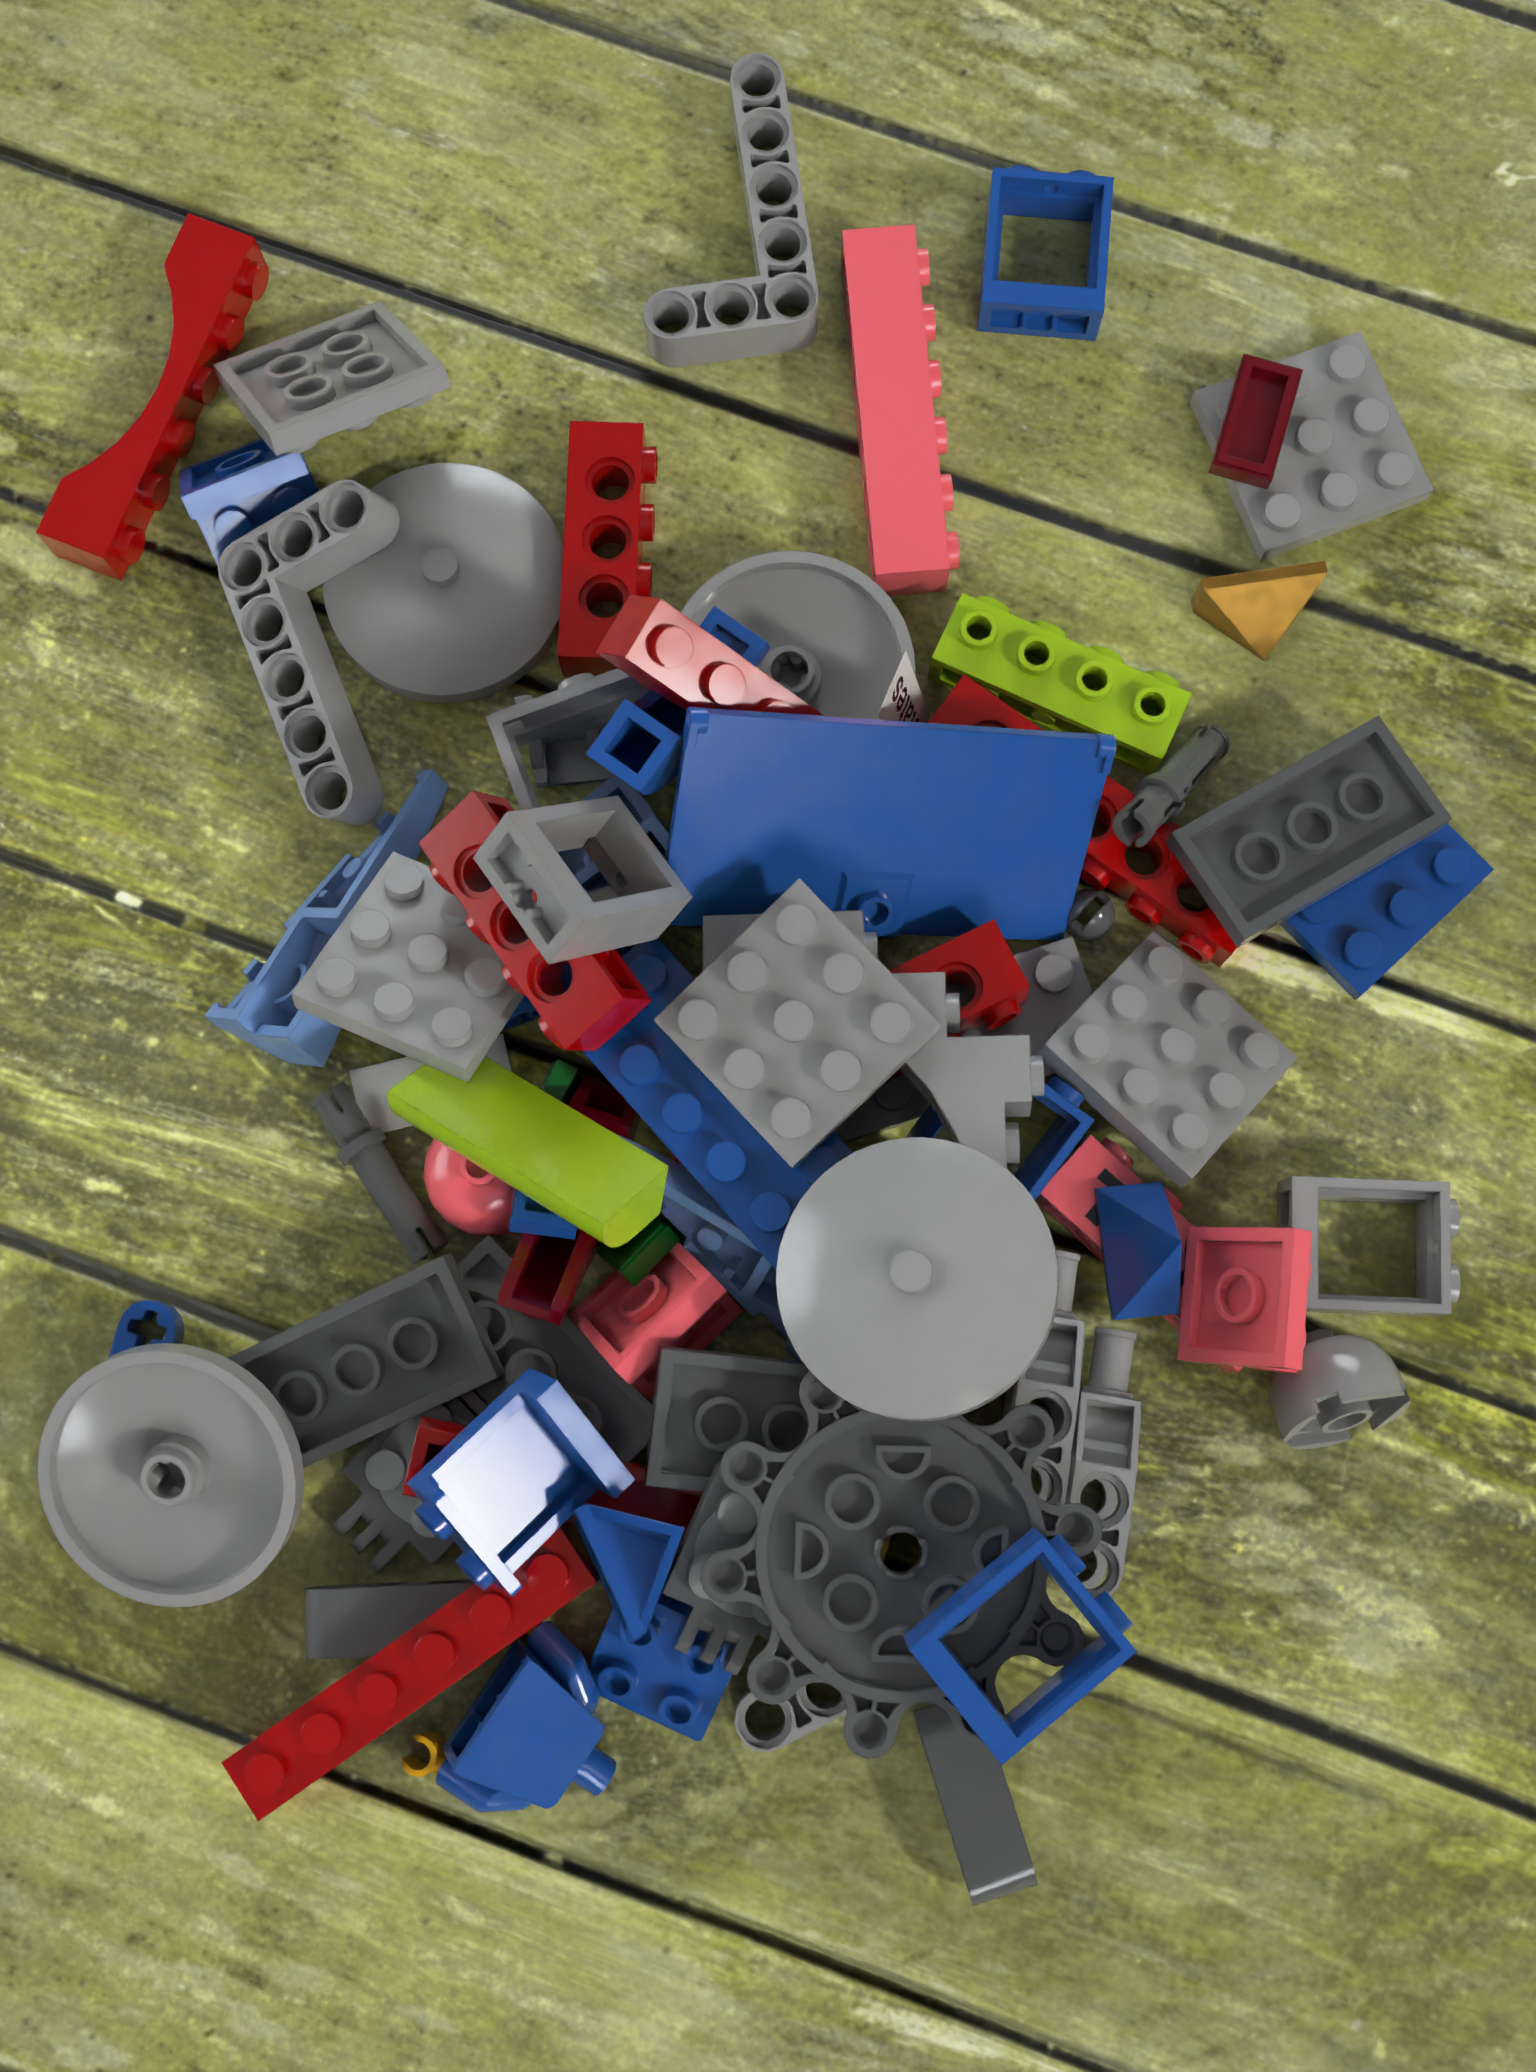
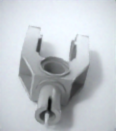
[999,1250,1085,1505]
[1049,1327,1141,1598]

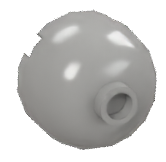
[1270,1329,1411,1449]

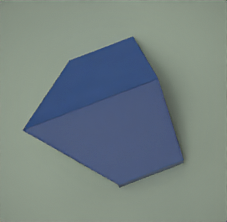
[572,1503,685,1644]

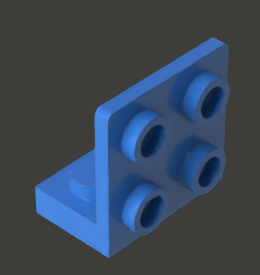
[588,1592,732,1741]

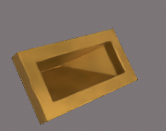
[1191,561,1327,661]

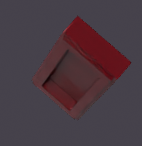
[1208,354,1303,490]

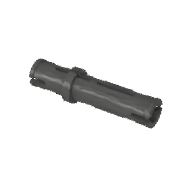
[1112,723,1230,847]
[310,1082,449,1265]

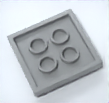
[213,301,451,456]
[1189,331,1433,561]
[291,851,529,1083]
[654,878,943,1168]
[1035,929,1298,1188]

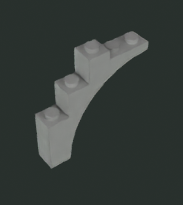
[703,910,1044,1169]

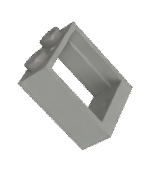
[473,795,693,964]
[1278,1176,1461,1317]

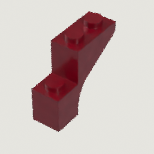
[497,1075,640,1326]

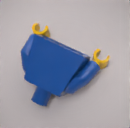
[402,1621,616,1813]

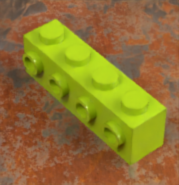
[927,593,1193,775]

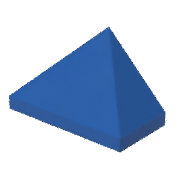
[1094,1181,1182,1321]

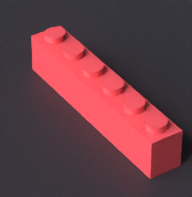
[841,224,960,596]

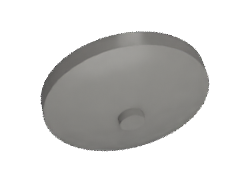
[323,463,563,703]
[681,551,916,720]
[776,1137,1059,1421]
[37,1343,304,1607]

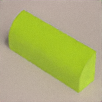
[387,1056,669,1248]

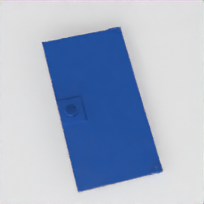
[665,707,1116,941]

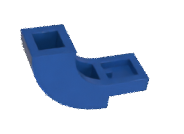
[586,606,770,795]

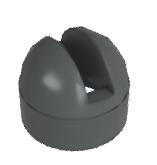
[1066,889,1115,942]

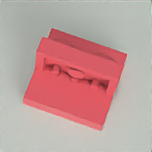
[1177,1227,1312,1373]
[568,1242,743,1401]

